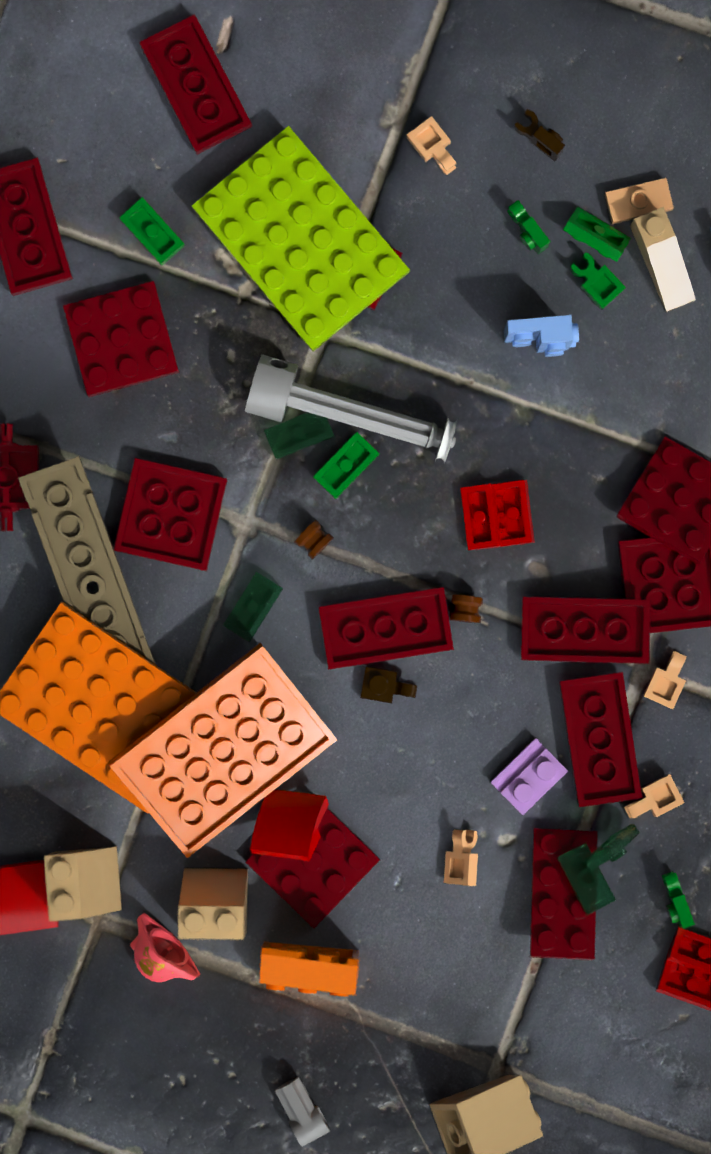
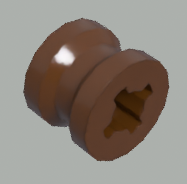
[294,520,334,560]
[449,595,483,623]

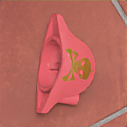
[130,913,201,982]

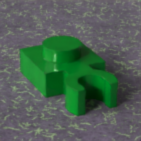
[507,200,551,255]
[570,252,626,310]
[661,871,695,929]

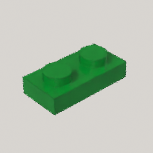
[119,197,185,266]
[563,207,631,262]
[313,432,380,500]

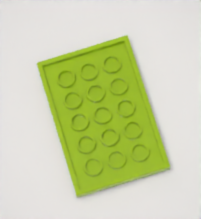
[192,126,410,352]

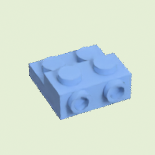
[504,315,579,357]

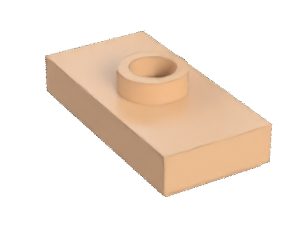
[604,178,674,224]

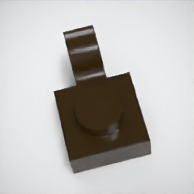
[514,109,565,162]
[360,667,418,704]

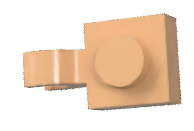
[407,116,456,175]
[643,651,687,709]
[624,774,684,819]
[444,829,478,886]

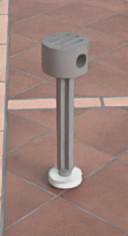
[245,354,458,464]

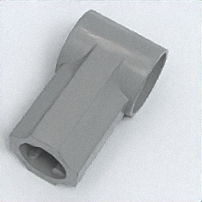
[275,1076,330,1147]

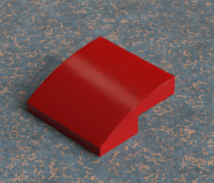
[460,480,535,550]
[250,789,329,861]
[0,860,59,935]
[655,927,711,1011]

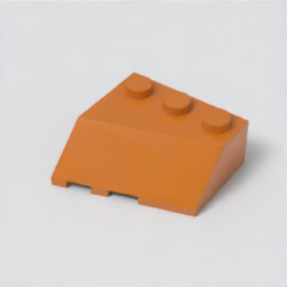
[259,941,359,996]

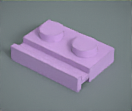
[490,738,568,815]

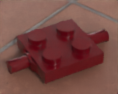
[0,423,39,532]

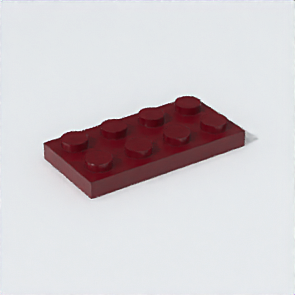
[139,14,252,155]
[0,157,73,296]
[319,587,454,670]
[521,597,651,664]
[559,672,642,807]
[530,828,598,961]

